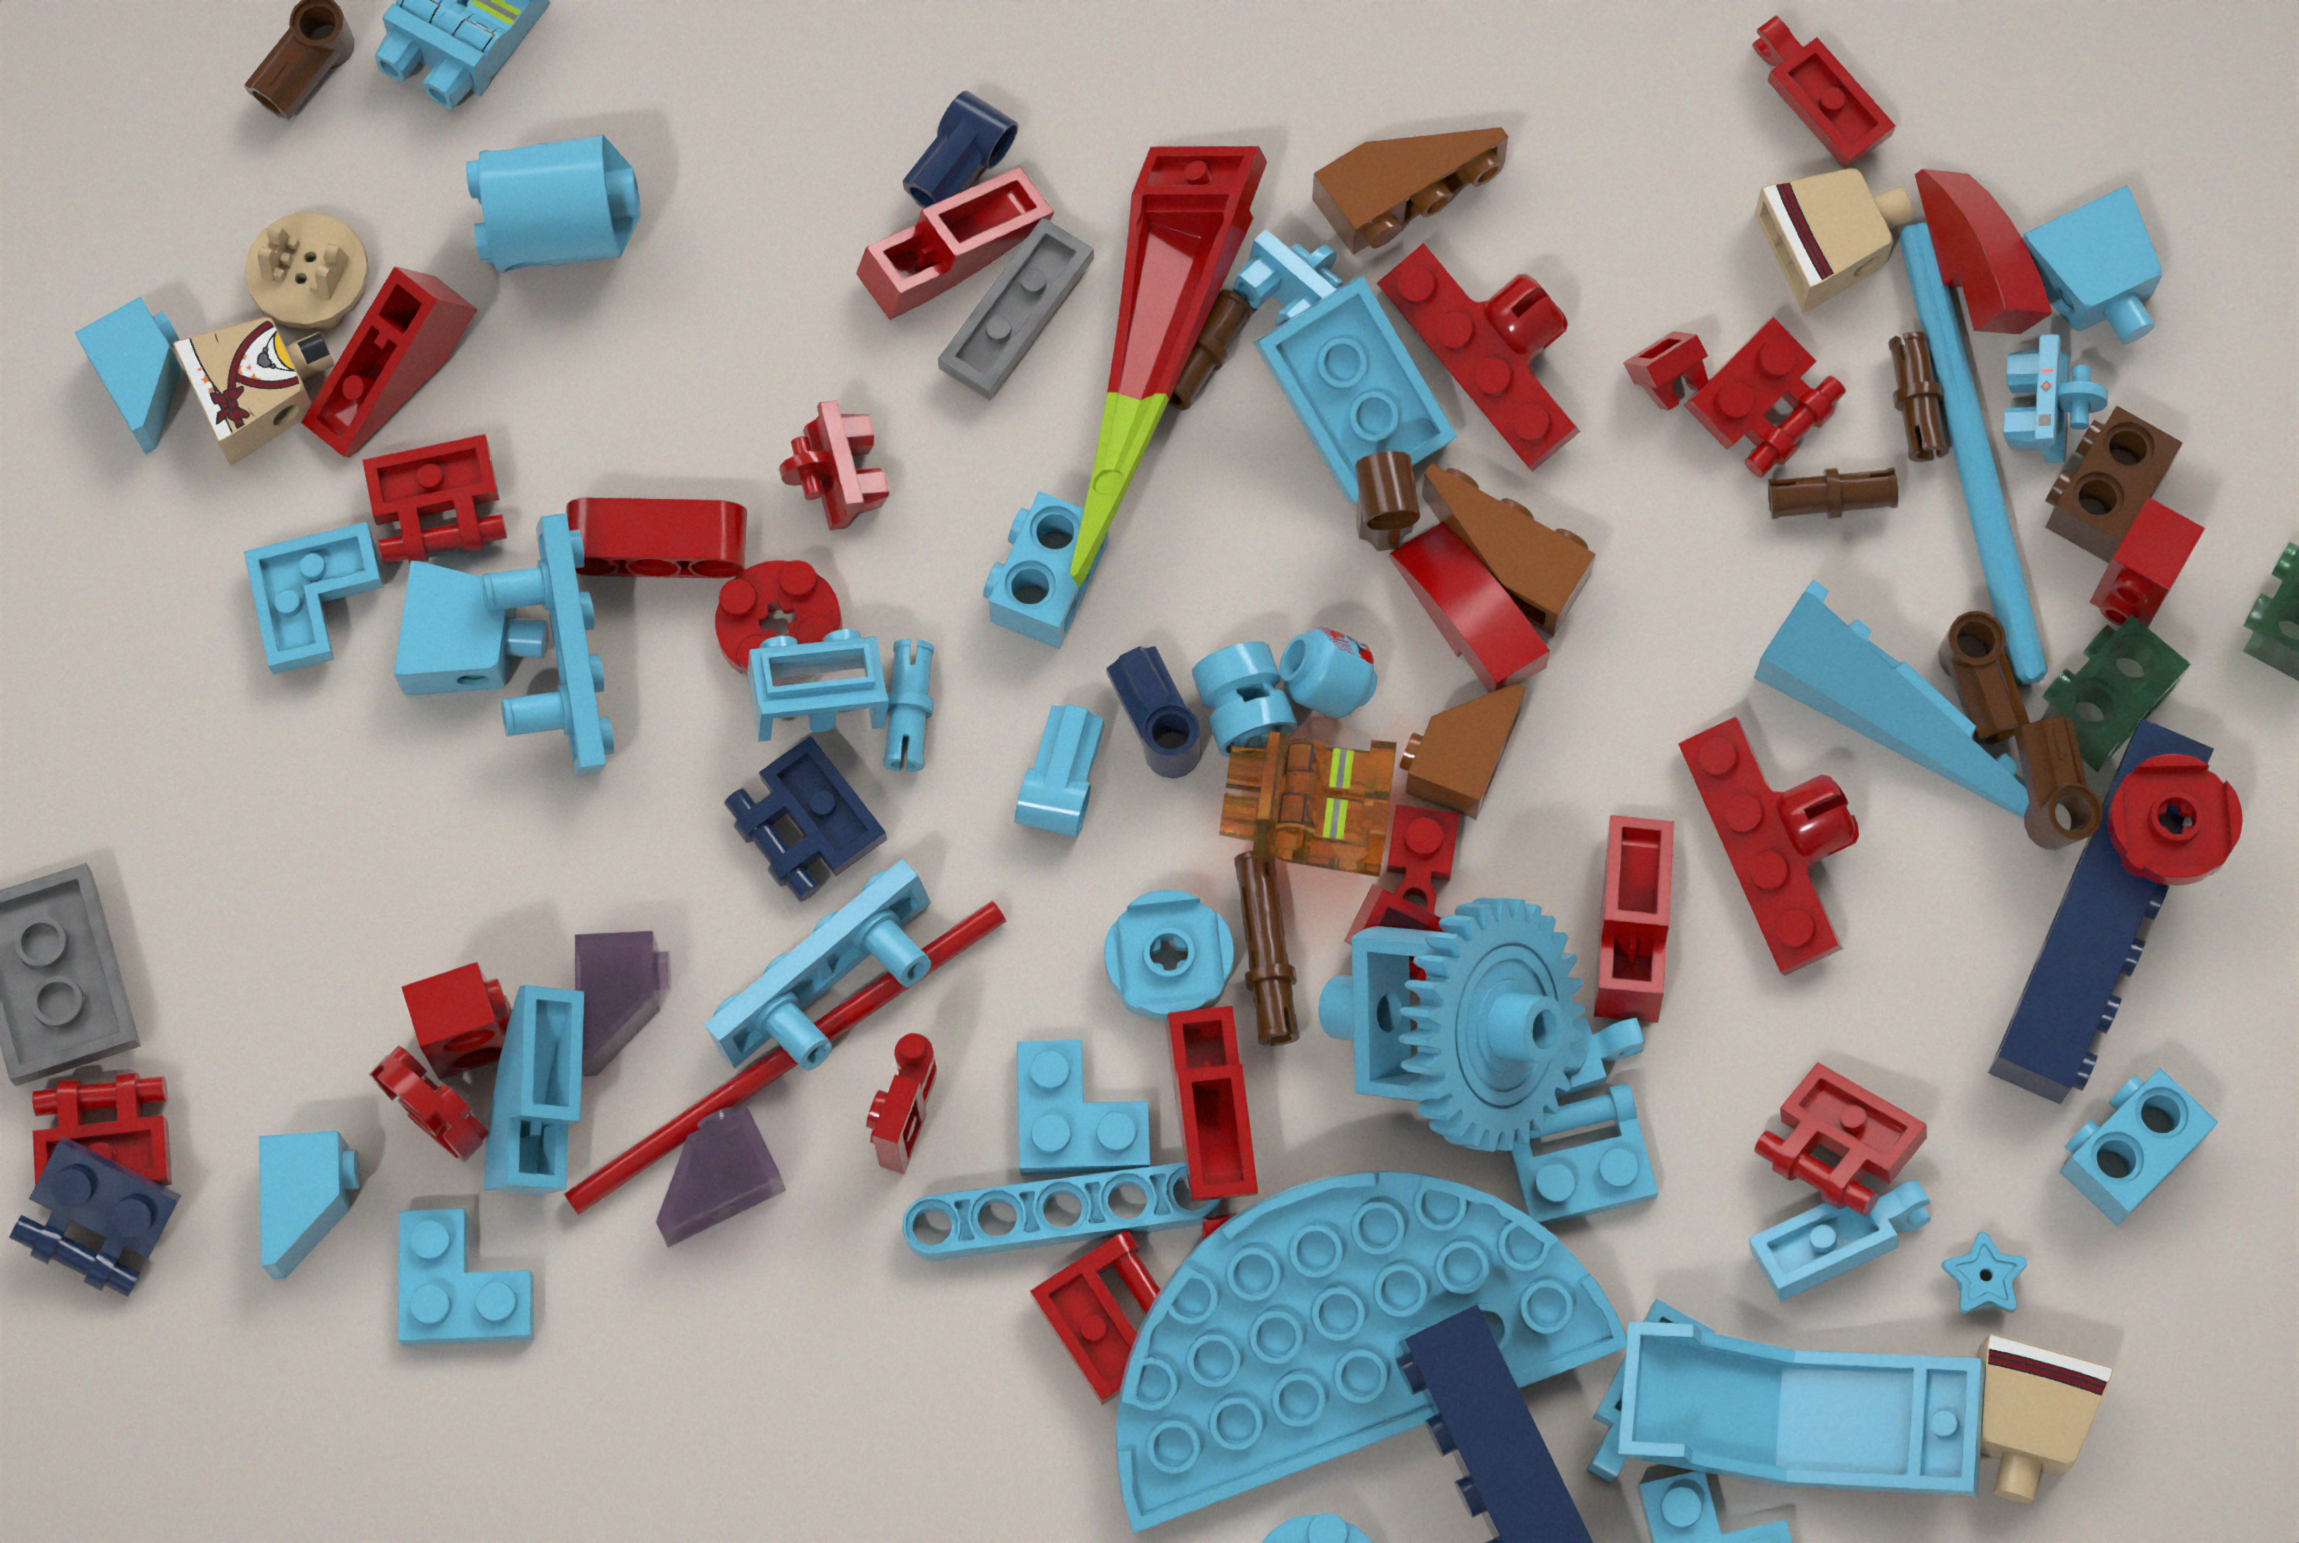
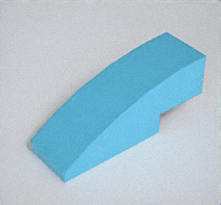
[483,985,584,1196]

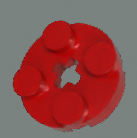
[715,560,842,687]
[2107,754,2243,886]
[369,1045,488,1163]

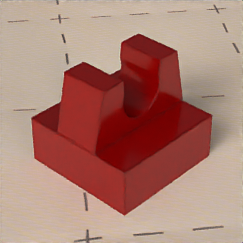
[1623,331,1708,410]

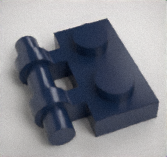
[724,735,887,902]
[9,1136,182,1297]

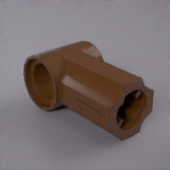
[244,0,355,120]
[1355,451,1420,551]
[1938,611,2030,745]
[2013,716,2103,850]

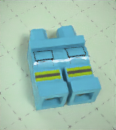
[375,0,550,110]

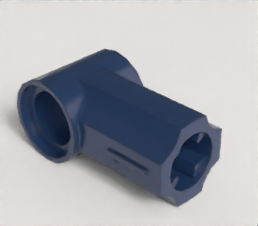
[903,91,1019,209]
[1106,646,1201,779]

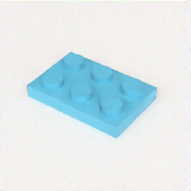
[1253,276,1457,503]

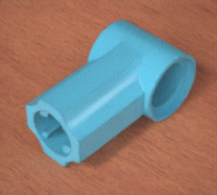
[1014,704,1104,839]

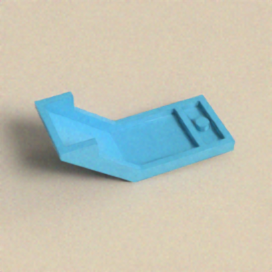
[1618,1321,1986,1496]

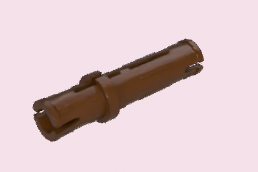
[1234,850,1300,1046]

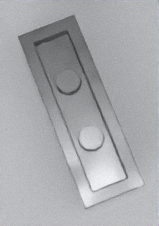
[938,217,1094,401]

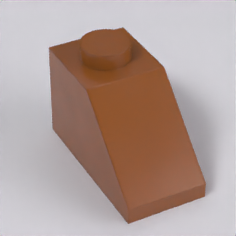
[1399,683,1526,820]

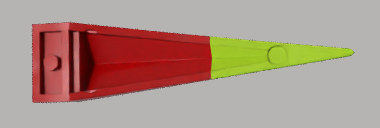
[1070,146,1267,587]

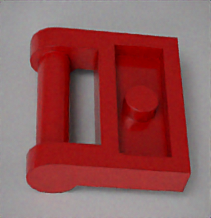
[1030,1230,1161,1405]

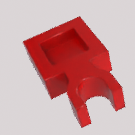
[1386,804,1459,914]

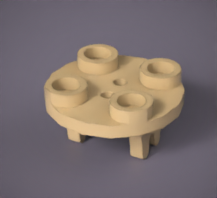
[244,211,369,330]

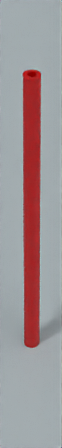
[564,901,1006,1215]

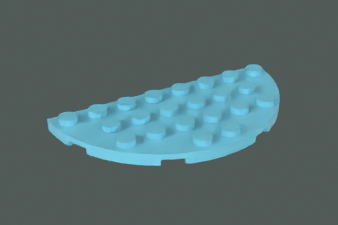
[1115,1171,1627,1534]

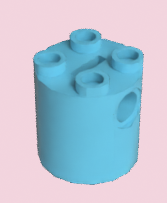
[466,134,641,274]

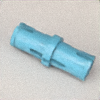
[883,639,934,772]

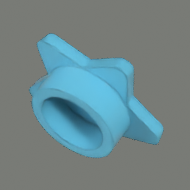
[1941,1232,2027,1314]

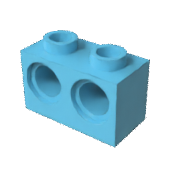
[983,491,1109,649]
[2060,1068,2219,1227]

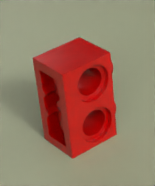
[2090,497,2205,633]
[401,962,512,1080]

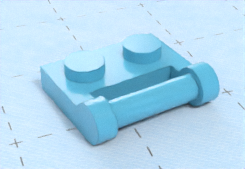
[1508,1083,1658,1226]

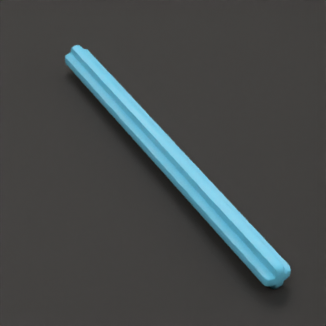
[1899,222,2047,686]

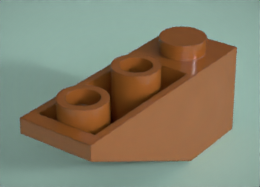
[1312,127,1509,255]
[1422,463,1596,637]

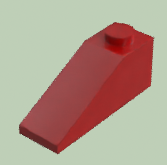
[301,266,478,458]

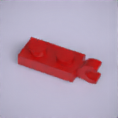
[1752,16,1896,169]

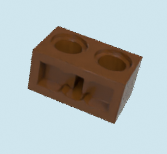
[2045,406,2183,563]

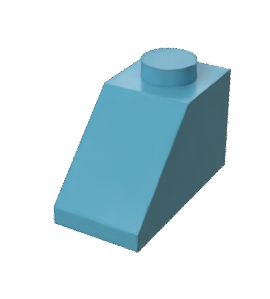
[74,296,182,454]
[259,1131,360,1279]

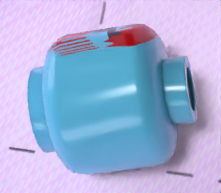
[1279,626,1377,719]

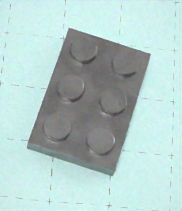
[0,863,141,1086]

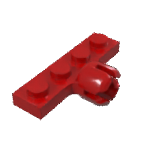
[1377,243,1581,472]
[1678,716,1859,976]

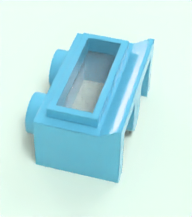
[747,629,889,742]

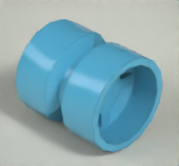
[1192,641,1297,757]

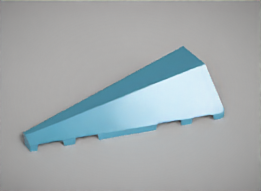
[1754,580,2059,819]

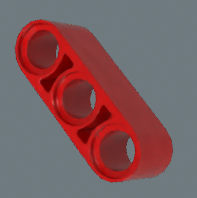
[566,497,747,579]

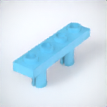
[481,513,614,776]
[704,859,931,1071]

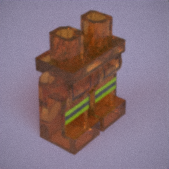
[1219,731,1397,877]

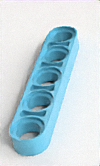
[902,1162,1221,1260]

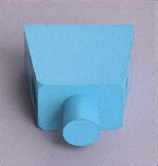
[2022,185,2162,345]
[394,561,548,695]

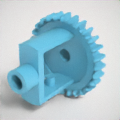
[1318,897,1585,1152]

